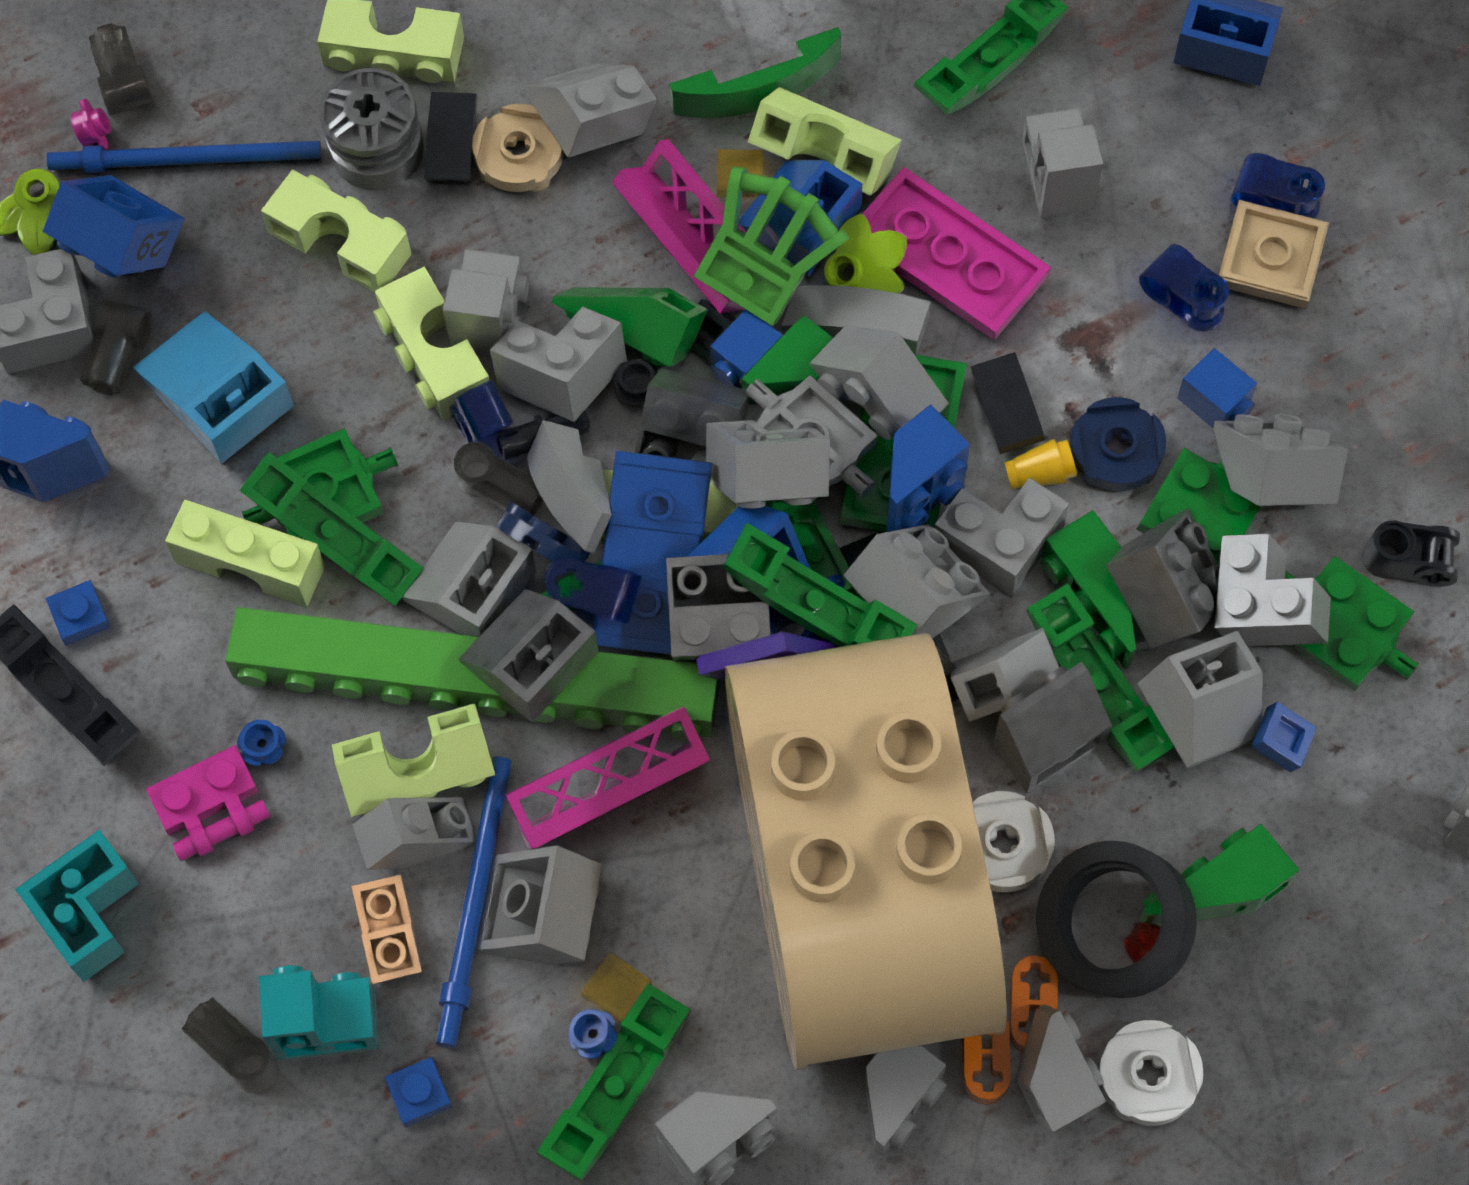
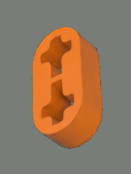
[1009,955,1058,1053]
[962,1017,1011,1105]

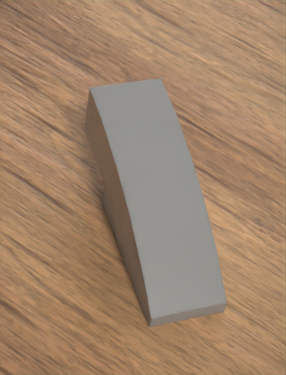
[782,285,931,355]
[527,420,612,553]

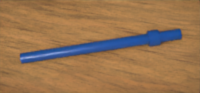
[47,141,322,174]
[436,756,512,1048]

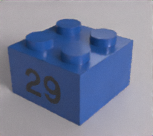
[42,175,185,277]

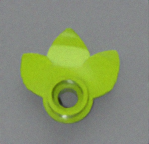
[0,168,60,255]
[824,213,907,294]

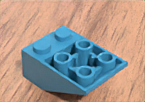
[132,311,294,464]

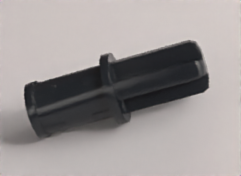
[495,410,591,461]

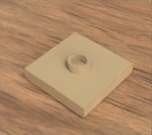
[1216,200,1329,309]

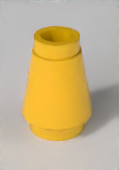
[1004,438,1077,490]

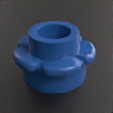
[237,720,286,766]
[568,1009,618,1059]

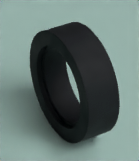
[1036,841,1197,998]

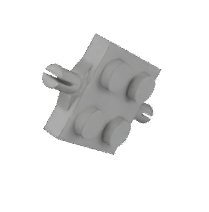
[745,376,878,501]

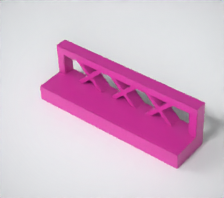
[612,139,746,314]
[505,706,710,849]

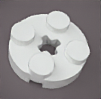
[973,791,1055,892]
[1098,1020,1203,1126]

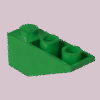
[551,287,708,367]
[1041,510,1136,669]
[1138,824,1300,929]

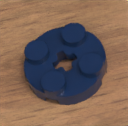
[1070,397,1166,491]
[495,502,591,574]

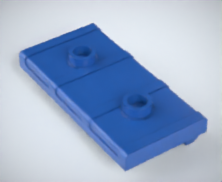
[593,450,713,655]

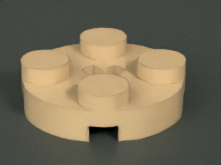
[472,104,564,192]

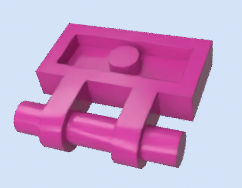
[146,745,271,862]

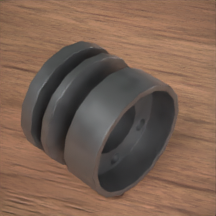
[320,68,423,190]

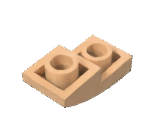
[351,874,422,984]

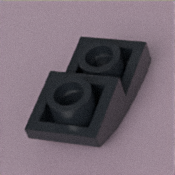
[424,92,477,182]
[970,352,1045,455]

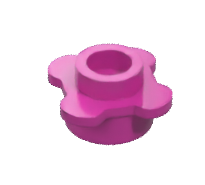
[71,98,111,150]

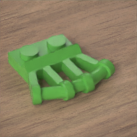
[694,166,850,326]

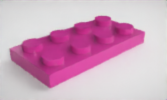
[862,167,1051,341]

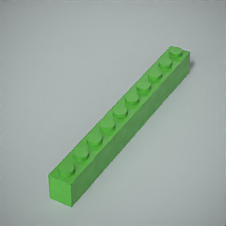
[225,607,720,741]

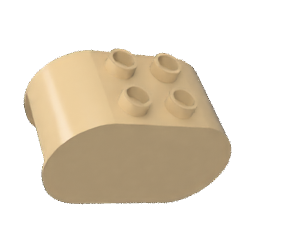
[725,633,1007,1070]

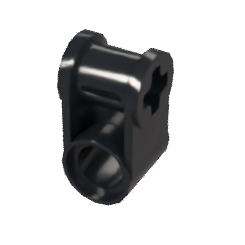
[1362,520,1460,587]

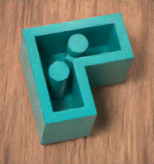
[15,829,139,982]
[259,965,379,1060]

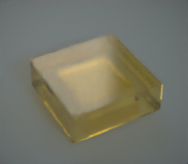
[717,149,763,197]
[581,952,652,1024]

